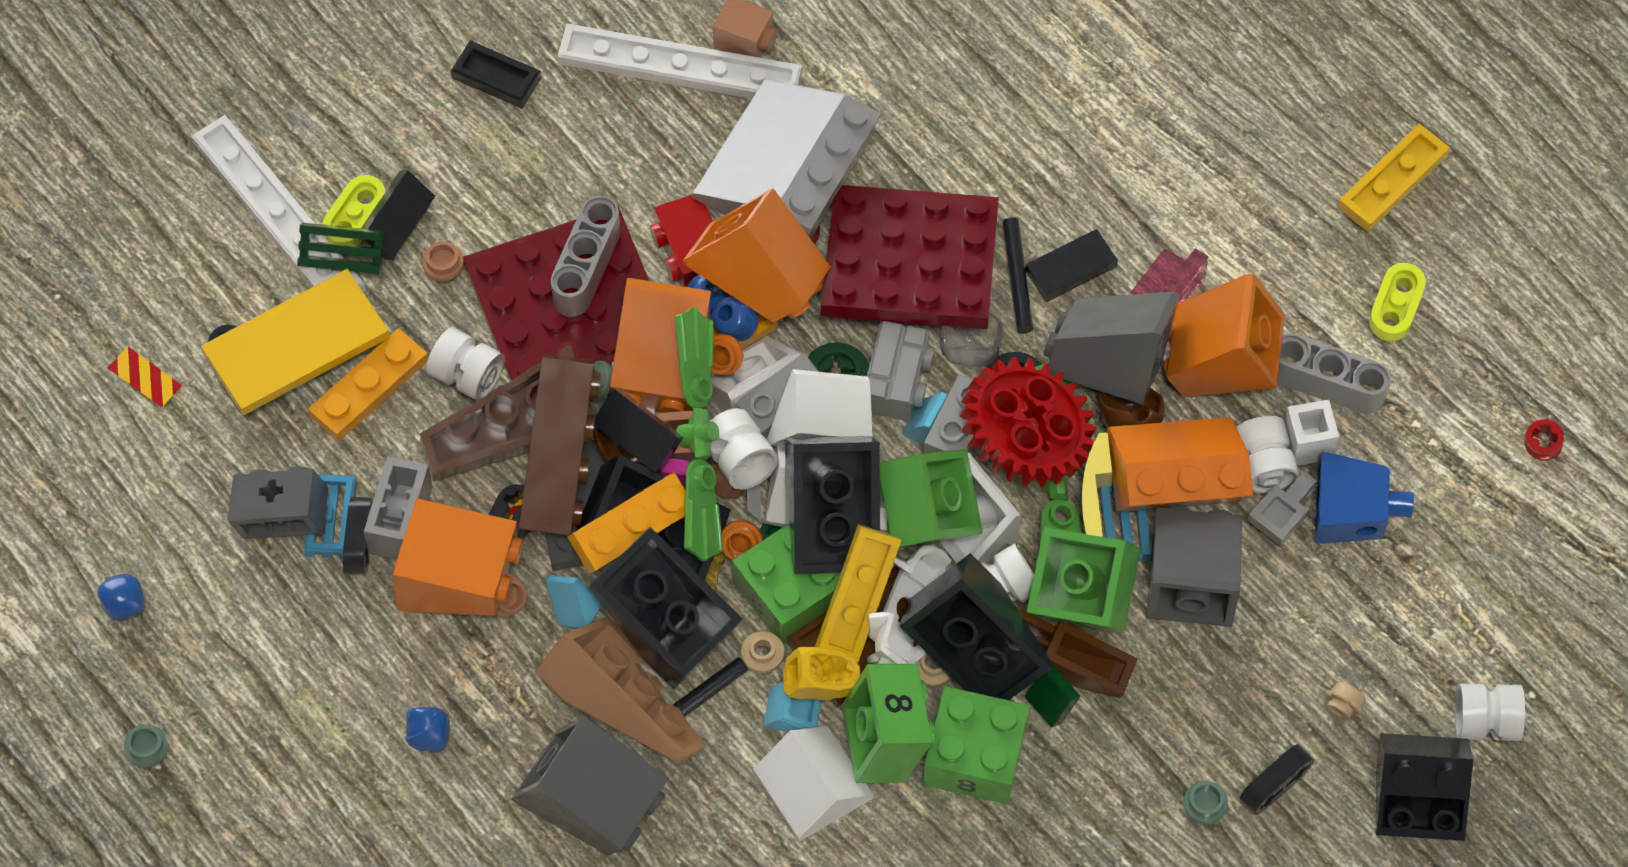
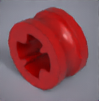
[1525,419,1564,461]

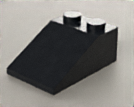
[785,436,880,574]
[576,454,731,581]
[589,527,743,690]
[900,553,1053,700]

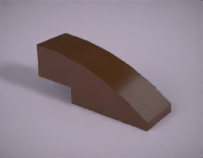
[1017,607,1138,698]

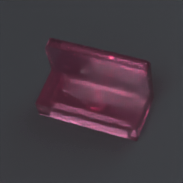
[1129,249,1209,318]

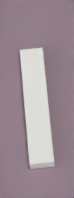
[557,23,802,99]
[191,115,366,292]

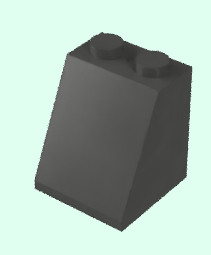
[1044,292,1180,405]
[1146,505,1243,627]
[511,716,668,855]

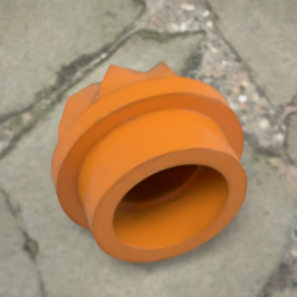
[711,334,744,376]
[722,520,763,560]

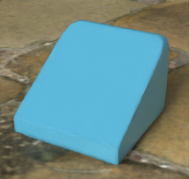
[902,392,948,445]
[546,575,602,628]
[763,681,821,732]

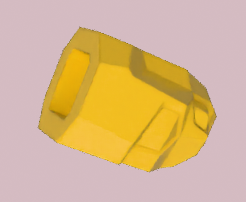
[783,647,861,701]

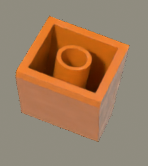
[683,188,831,323]
[1164,273,1285,397]
[610,278,711,413]
[392,498,524,616]

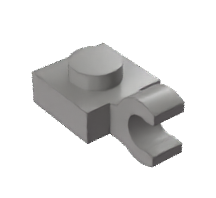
[1247,471,1317,546]

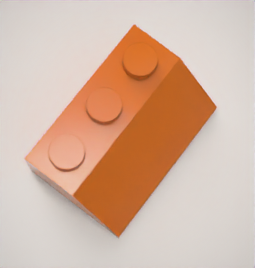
[1107,417,1254,512]

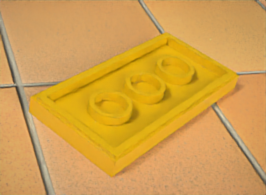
[201,269,390,416]

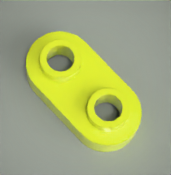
[322,175,386,246]
[1369,263,1426,341]

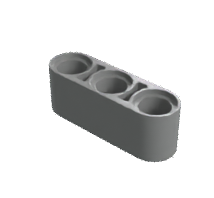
[551,196,621,317]
[1277,333,1391,414]

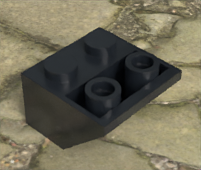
[1376,733,1474,841]

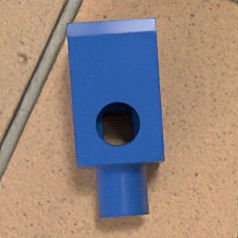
[1315,452,1414,544]

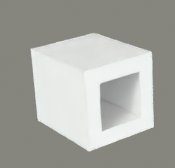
[1284,400,1339,466]

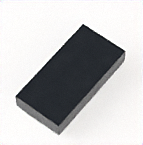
[451,40,542,109]
[361,169,435,260]
[1025,229,1118,302]
[594,388,684,473]

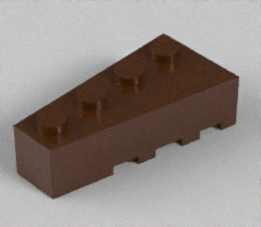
[420,344,595,482]
[519,353,601,535]

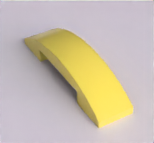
[1082,433,1112,537]

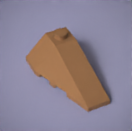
[535,617,705,763]

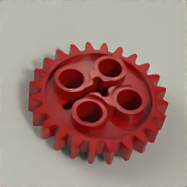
[959,357,1096,487]

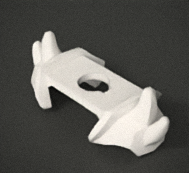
[867,544,951,664]

